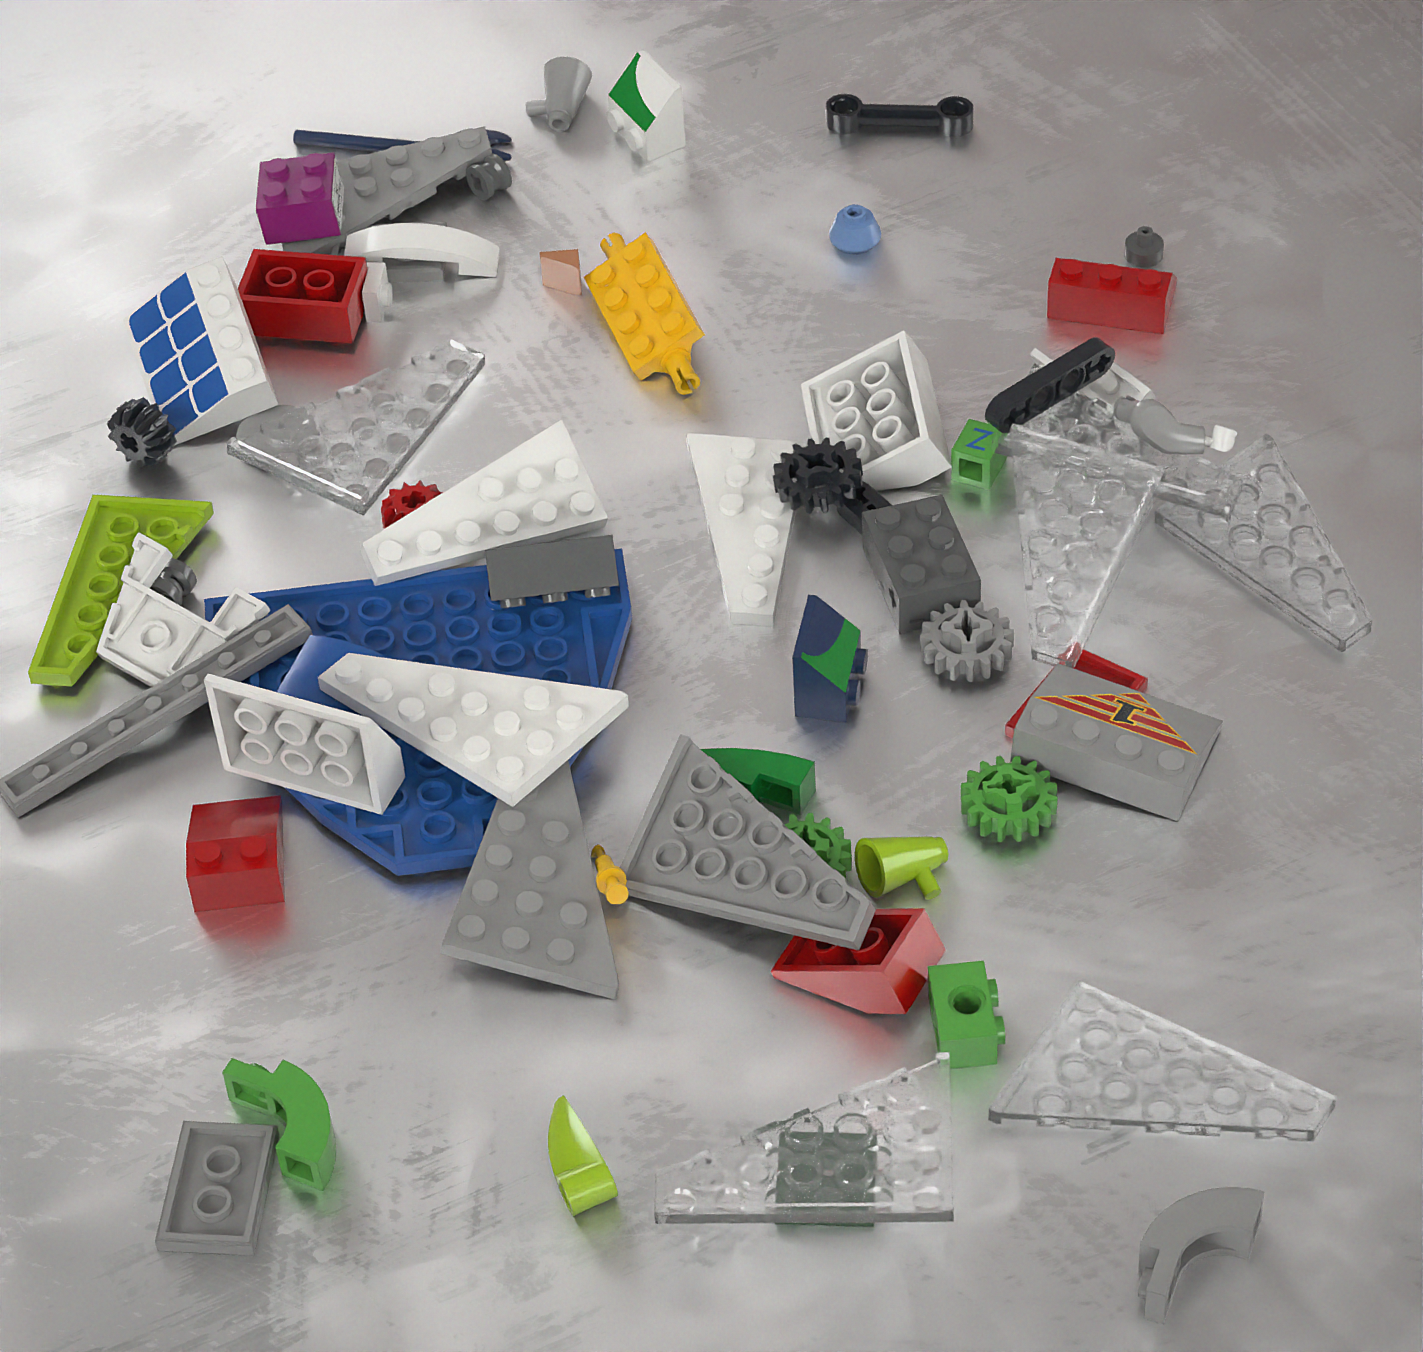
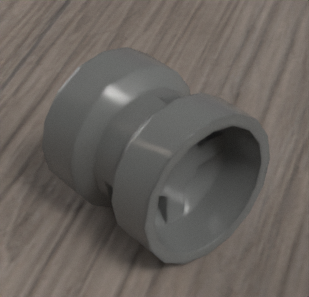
[150,558,197,606]

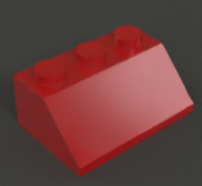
[1047,258,1177,334]

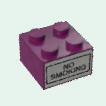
[255,152,344,245]

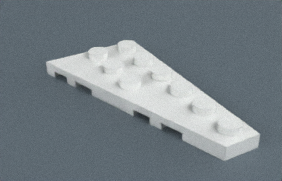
[360,419,608,586]
[686,433,807,627]

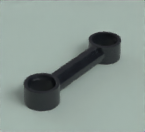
[826,94,973,137]

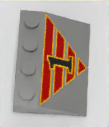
[1010,663,1223,822]

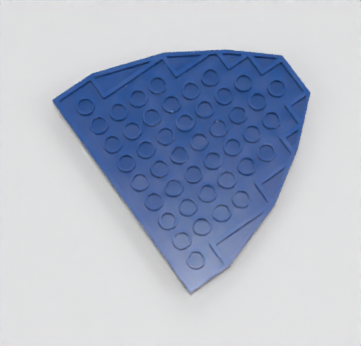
[204,548,632,876]

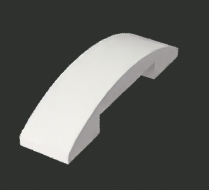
[344,223,499,277]

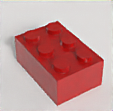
[237,249,368,344]

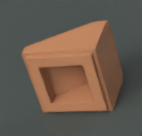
[540,249,582,295]

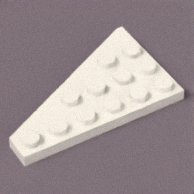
[318,653,629,807]

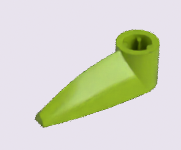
[548,1095,618,1216]

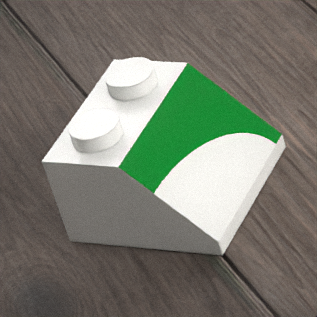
[607,50,686,162]

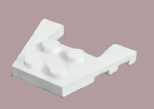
[96,532,270,687]

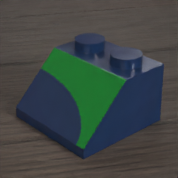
[792,594,868,723]

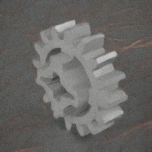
[920,600,1014,682]

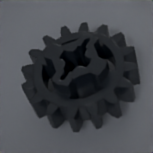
[772,437,863,514]

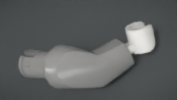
[1113,395,1237,454]

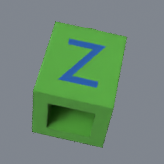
[951,419,1007,490]

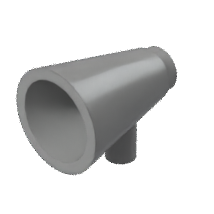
[526,57,592,131]

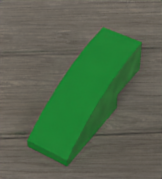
[701,748,816,815]

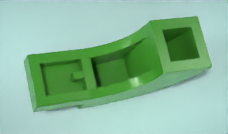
[222,1058,336,1191]

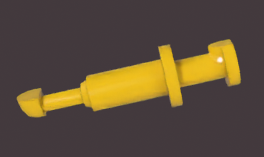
[591,844,629,904]

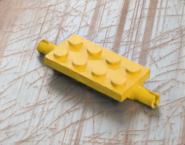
[584,232,705,395]

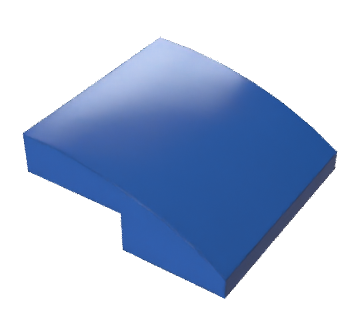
[277,635,391,716]

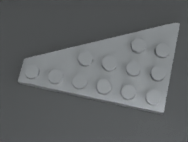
[282,126,492,255]
[620,735,876,950]
[442,760,619,1000]

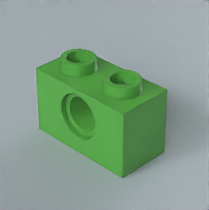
[928,960,1006,1070]

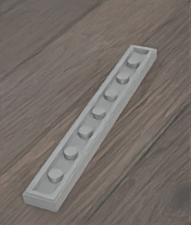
[0,604,313,818]

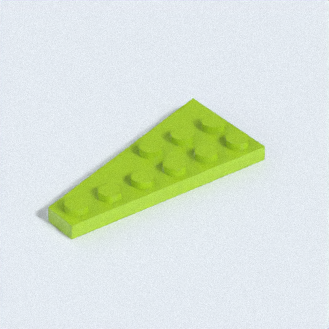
[28,494,214,687]

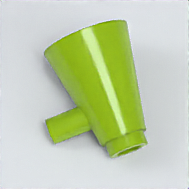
[854,836,949,900]

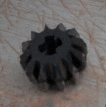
[107,397,177,468]

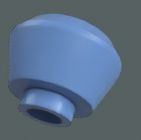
[829,204,881,254]

